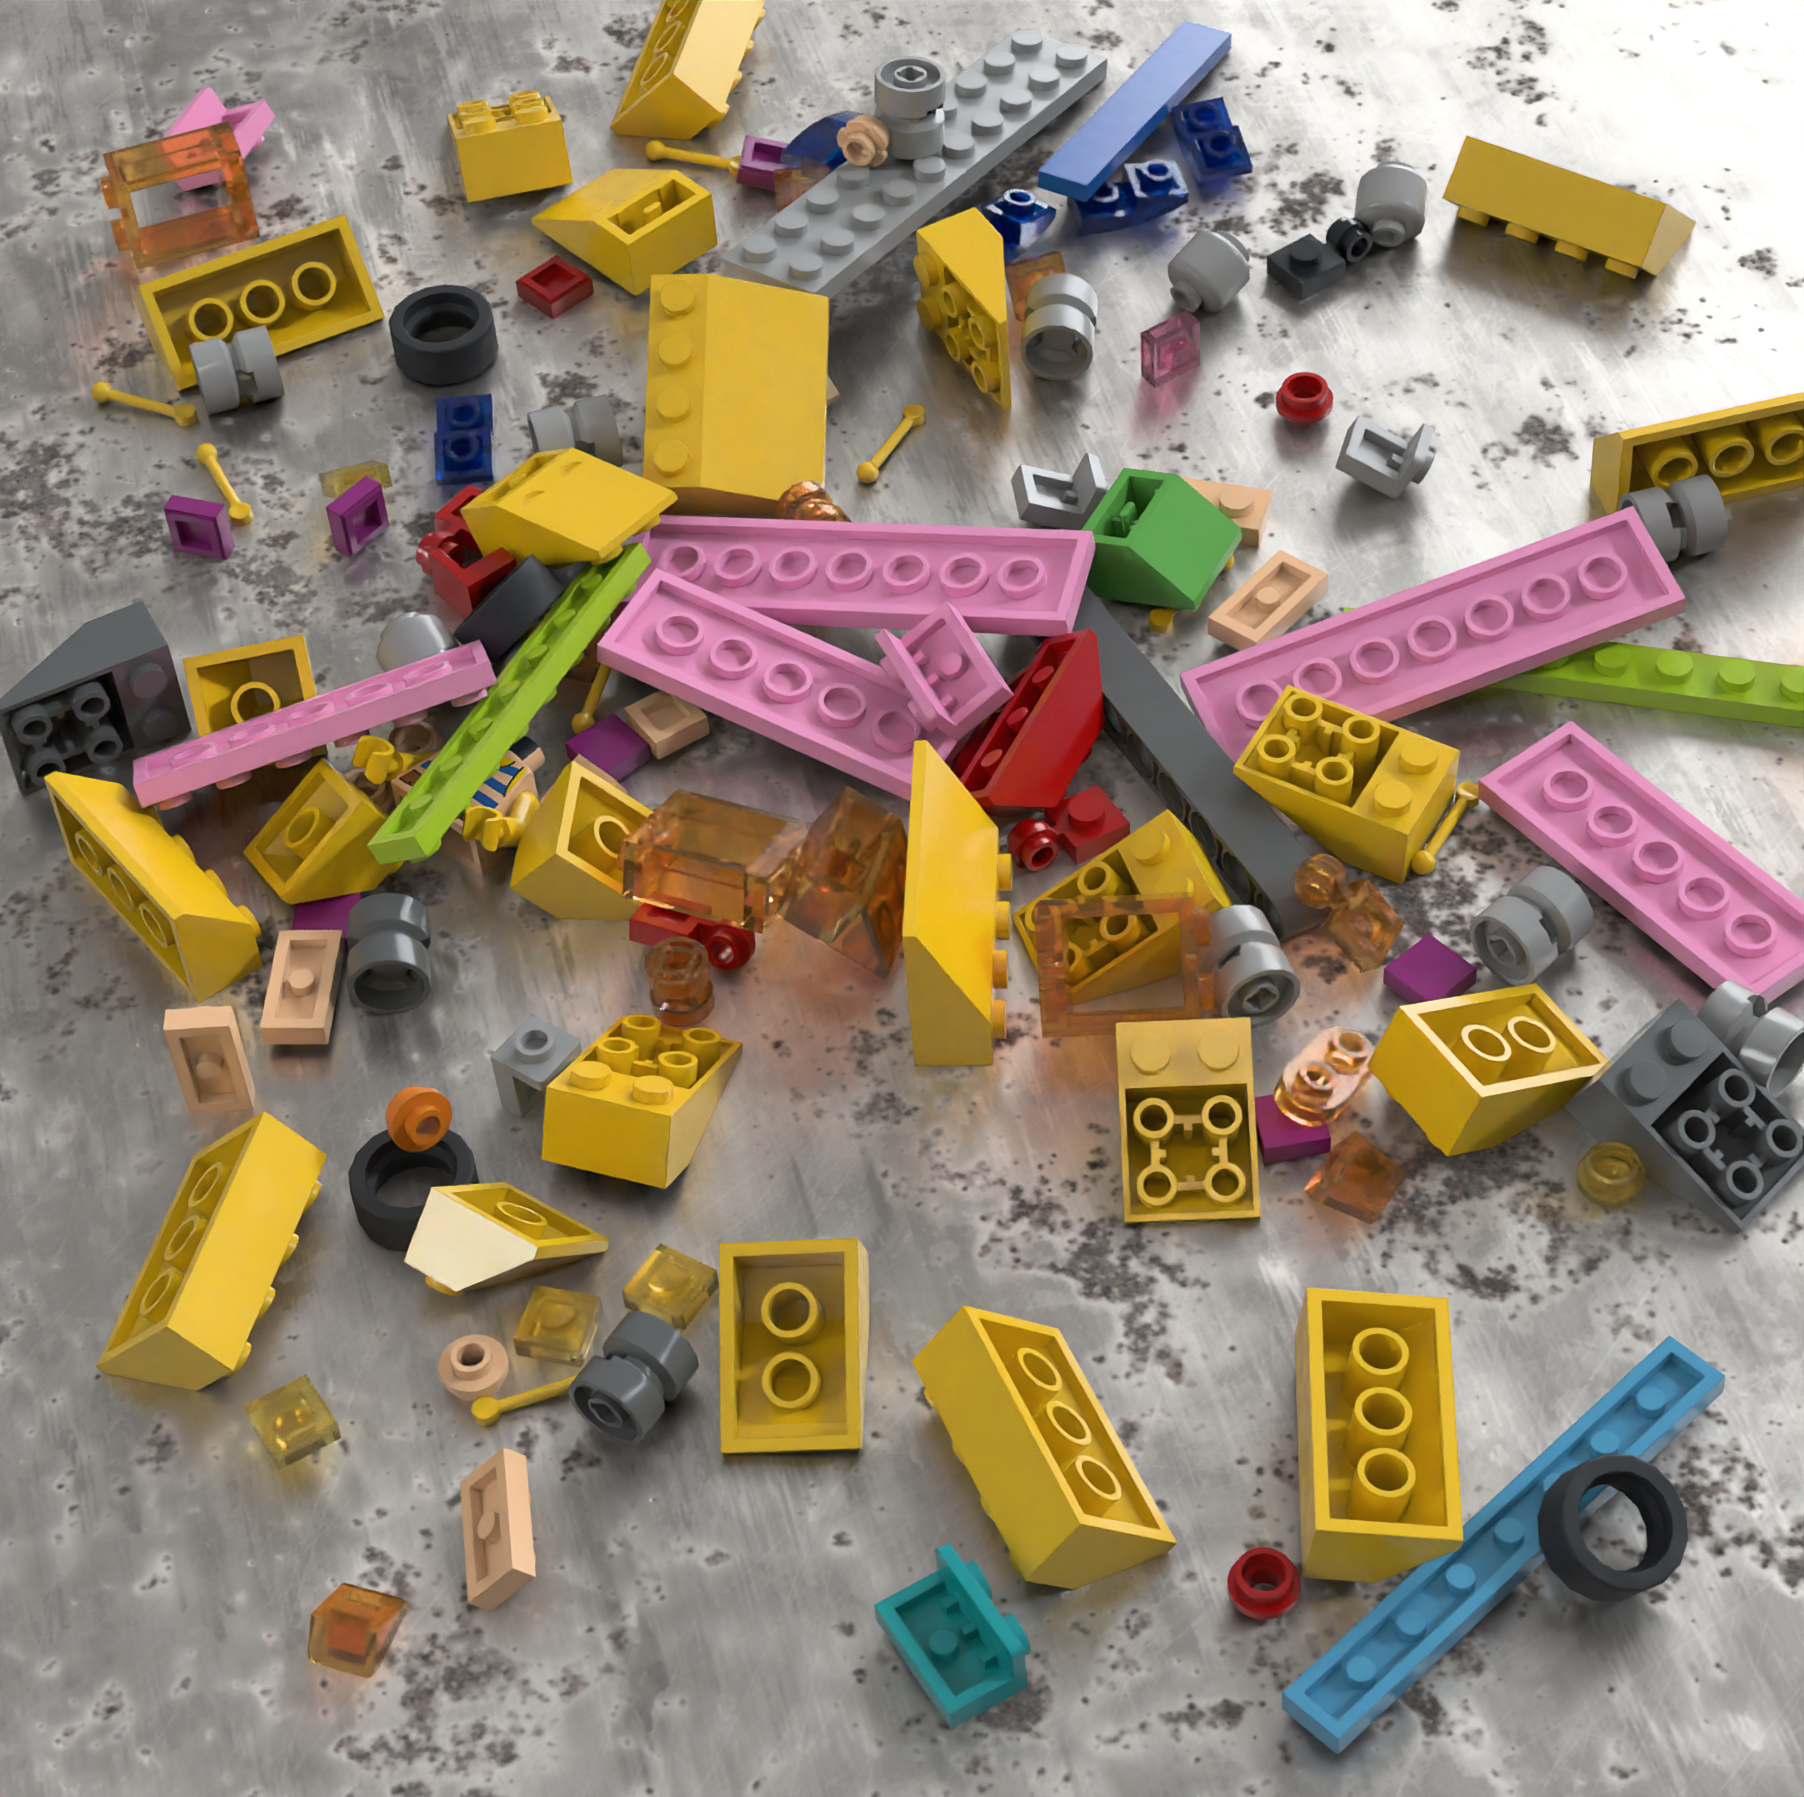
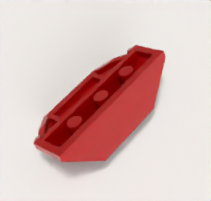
[950,628,1105,817]

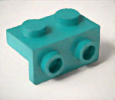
[874,1542,1031,1729]

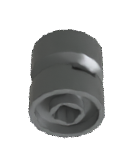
[347,892,431,1015]
[568,1311,699,1446]

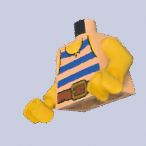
[351,735,545,877]

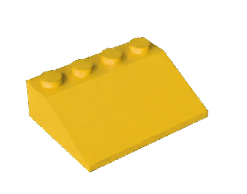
[643,274,829,515]
[902,740,1012,1066]

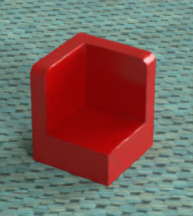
[428,547,517,619]

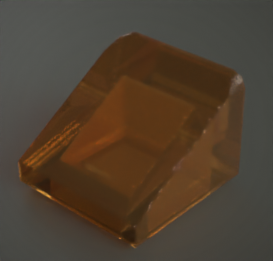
[1303,1131,1407,1225]
[307,1582,408,1678]

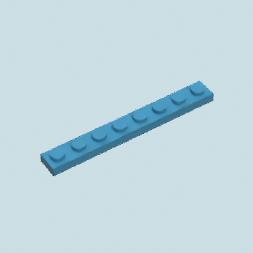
[1282,1335,1726,1755]

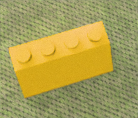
[609,0,766,141]
[1442,135,1696,280]
[133,214,385,392]
[1590,392,1804,515]
[44,771,263,1004]
[96,1111,328,1391]
[1294,1287,1464,1583]
[912,1305,1177,1590]

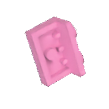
[155,87,276,191]
[874,601,1014,742]

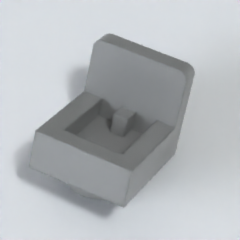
[1335,416,1435,500]
[1011,453,1109,530]
[490,1014,582,1118]

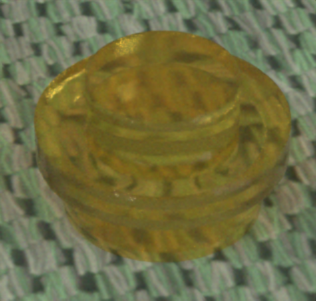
[1576,1141,1646,1207]

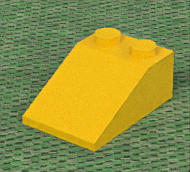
[1366,983,1608,1157]
[719,1238,869,1455]

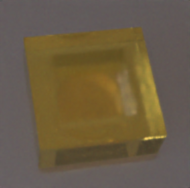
[318,460,393,500]
[622,1243,719,1335]
[513,1284,603,1368]
[244,1374,342,1470]

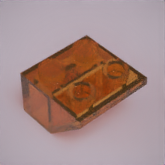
[775,786,908,980]

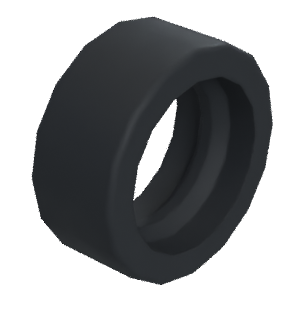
[389,284,499,385]
[453,554,565,664]
[348,1129,479,1252]
[1537,1454,1688,1602]

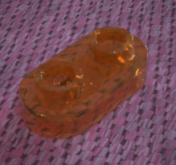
[1274,1027,1375,1127]

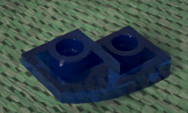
[1170,97,1253,183]
[781,110,874,179]
[1067,160,1190,236]
[980,188,1057,268]
[434,394,496,486]

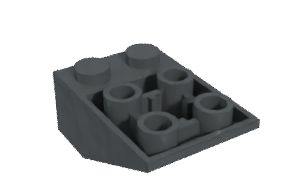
[0,601,192,797]
[1564,998,1804,1234]

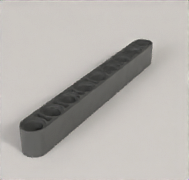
[1028,585,1339,943]

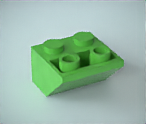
[1082,468,1243,611]

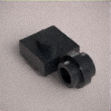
[1267,217,1372,301]

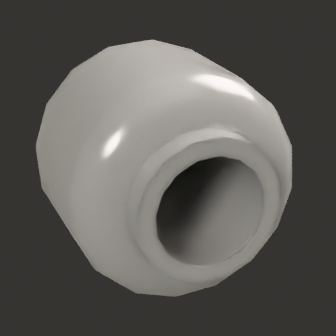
[1354,161,1429,247]
[1168,230,1250,313]
[376,612,460,672]

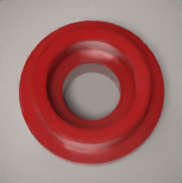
[1276,372,1333,425]
[1227,1547,1301,1620]

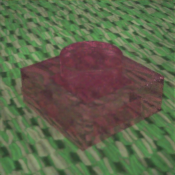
[1140,310,1200,388]

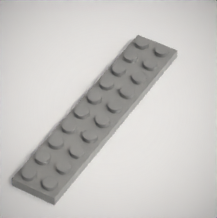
[720,28,1107,300]

